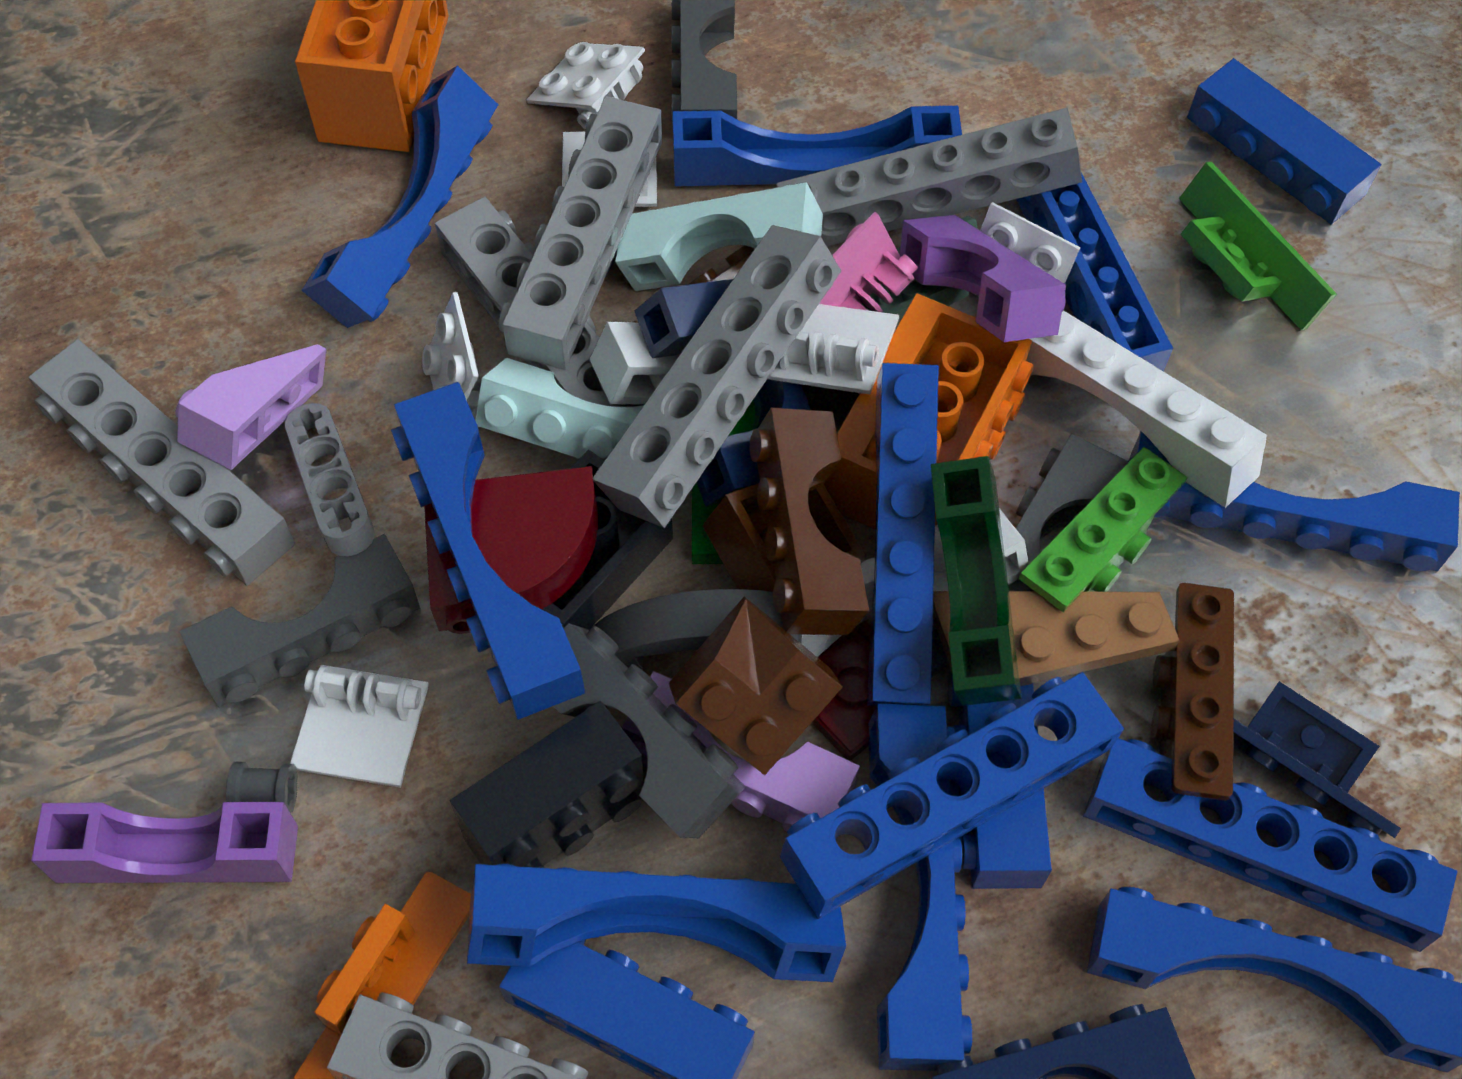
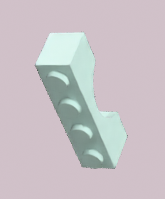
[615,182,823,291]
[475,358,645,461]

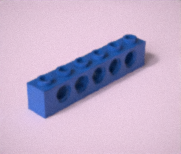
[1016,173,1173,372]
[780,672,1125,919]
[1083,738,1458,952]

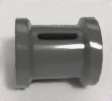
[226,761,298,813]

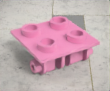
[819,212,918,312]

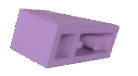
[175,344,326,470]

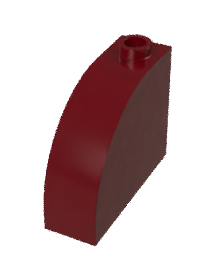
[424,466,598,634]

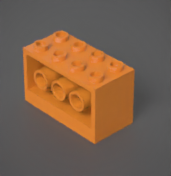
[295,0,449,152]
[824,293,1034,529]

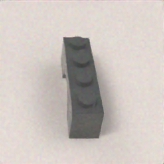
[672,0,737,122]
[1008,433,1129,591]
[179,534,421,707]
[554,623,746,839]

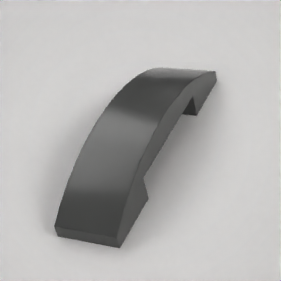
[594,589,802,670]

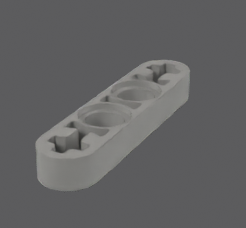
[285,403,375,556]

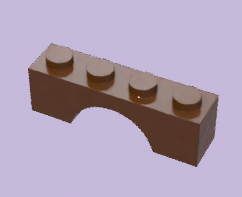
[749,408,869,635]

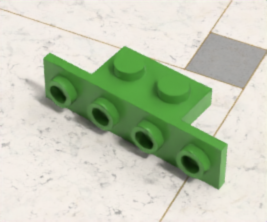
[1179,162,1337,331]
[1018,447,1188,612]

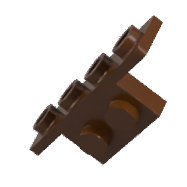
[1151,583,1234,800]

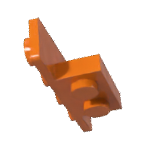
[293,872,471,1079]

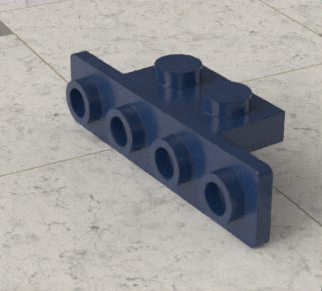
[1233,681,1401,838]

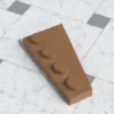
[933,591,1180,686]

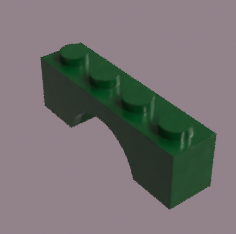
[931,456,1022,706]

